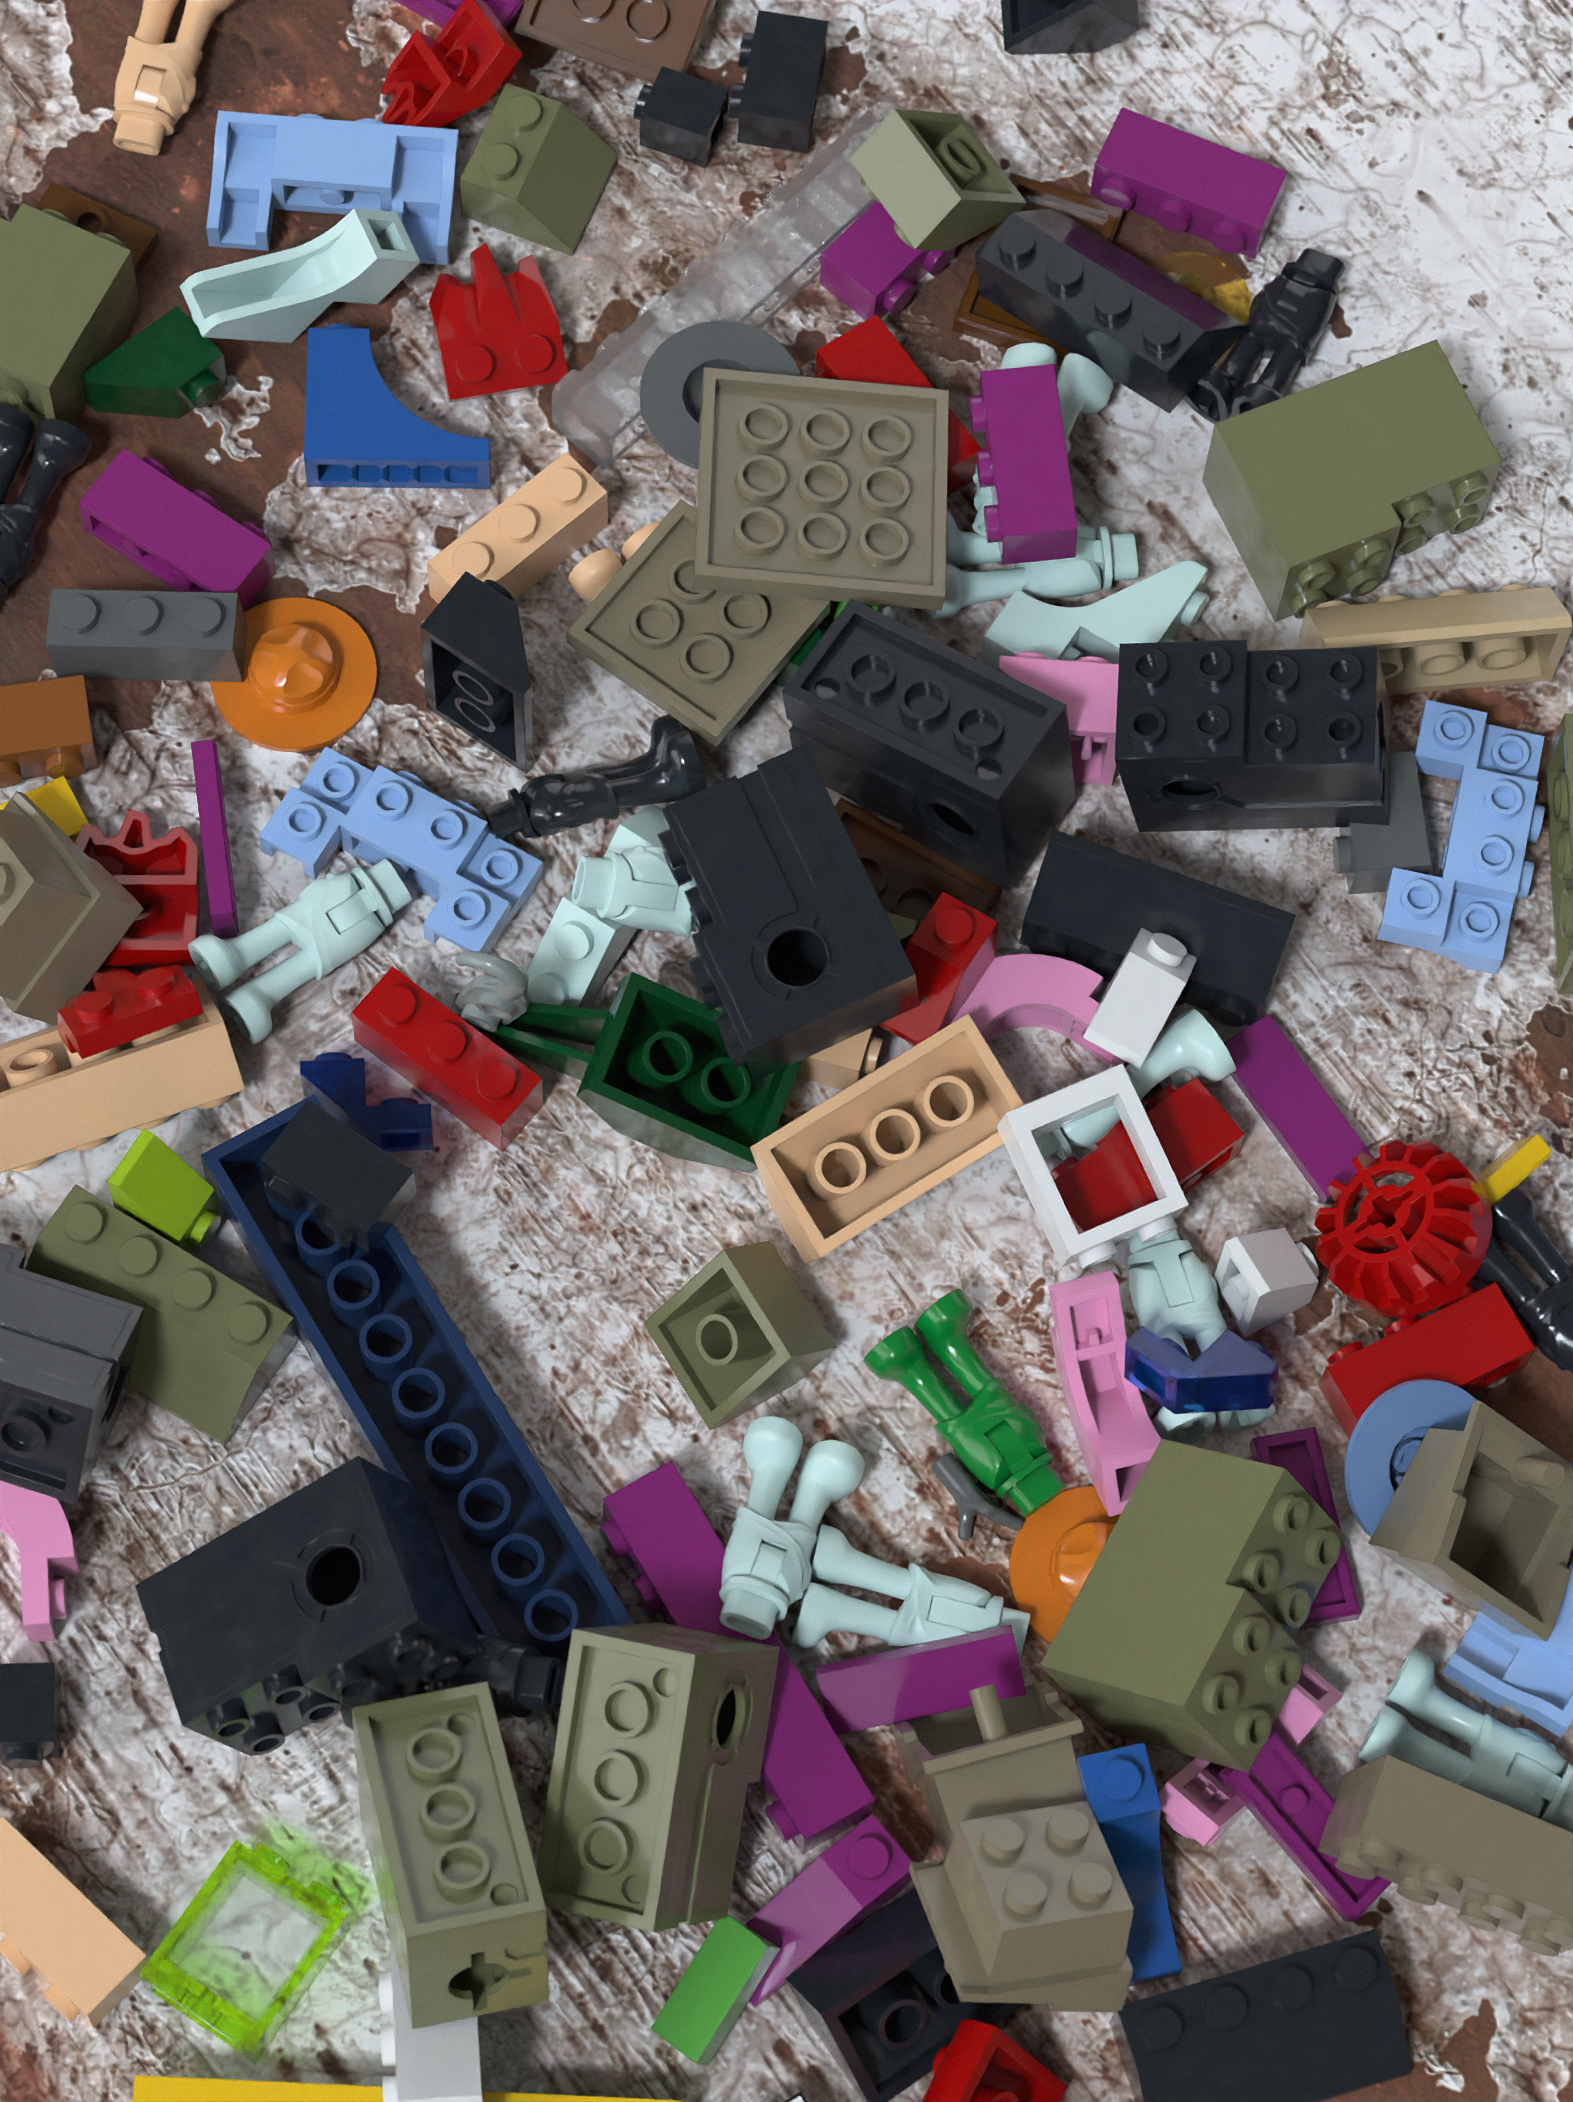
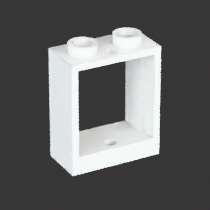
[996,1063,1189,1269]

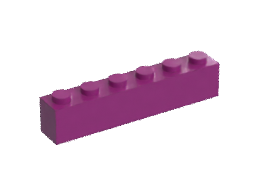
[598,1461,875,1854]

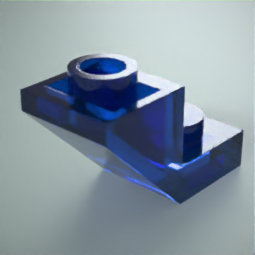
[300,1052,434,1152]
[1124,1325,1279,1414]

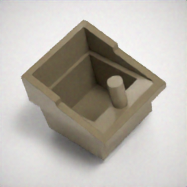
[0,791,143,1026]
[1368,1400,1573,1642]
[891,1681,1085,1859]
[909,1801,1134,2013]

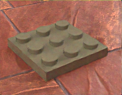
[567,499,830,747]

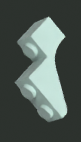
[180,208,420,343]
[981,560,1209,670]
[526,805,667,1008]

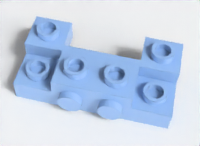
[206,111,459,265]
[1377,700,1545,975]
[259,747,543,953]
[1442,1459,1573,1738]

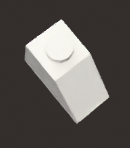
[1083,927,1197,1069]
[1214,1228,1319,1337]

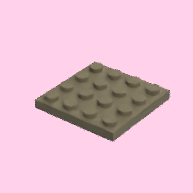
[692,367,949,611]

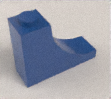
[304,323,491,489]
[1076,1743,1182,1987]

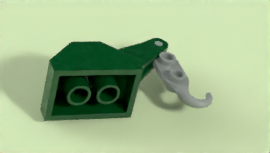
[450,951,802,1173]

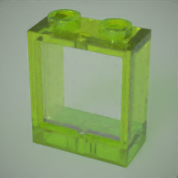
[139,1840,351,2064]

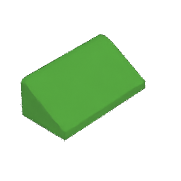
[650,1914,780,2066]

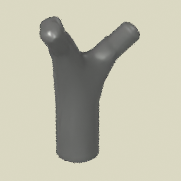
[931,1453,1023,1540]

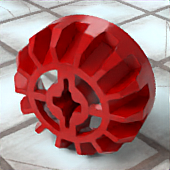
[1314,1139,1492,1318]

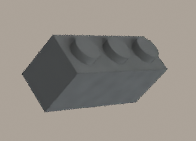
[45,589,247,682]

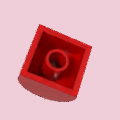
[921,2019,1068,2102]

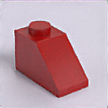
[879,892,998,1046]

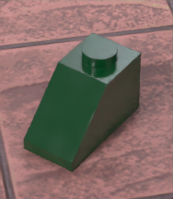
[81,305,228,419]

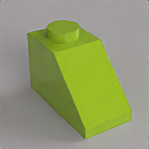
[107,1128,221,1254]

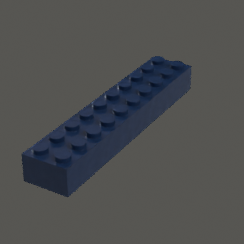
[200,1094,634,1725]

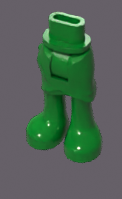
[863,1289,1066,1518]

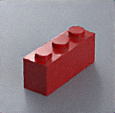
[814,314,982,497]
[351,966,543,1152]
[1050,1077,1245,1246]
[1318,1282,1535,1441]

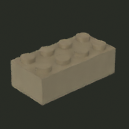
[1317,1754,1573,1957]

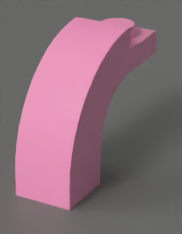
[908,954,1129,1067]
[1048,1270,1161,1517]
[0,1481,81,1642]
[1158,1663,1344,1847]

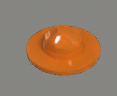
[210,597,377,752]
[1009,1486,1121,1645]

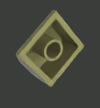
[460,83,617,256]
[849,108,1027,251]
[643,1241,837,1430]

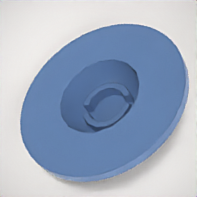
[1344,1379,1476,1538]

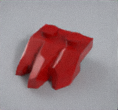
[380,0,523,128]
[429,242,569,403]
[75,809,200,966]
[57,965,204,1059]

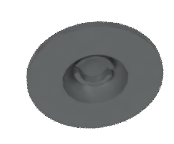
[639,321,801,470]

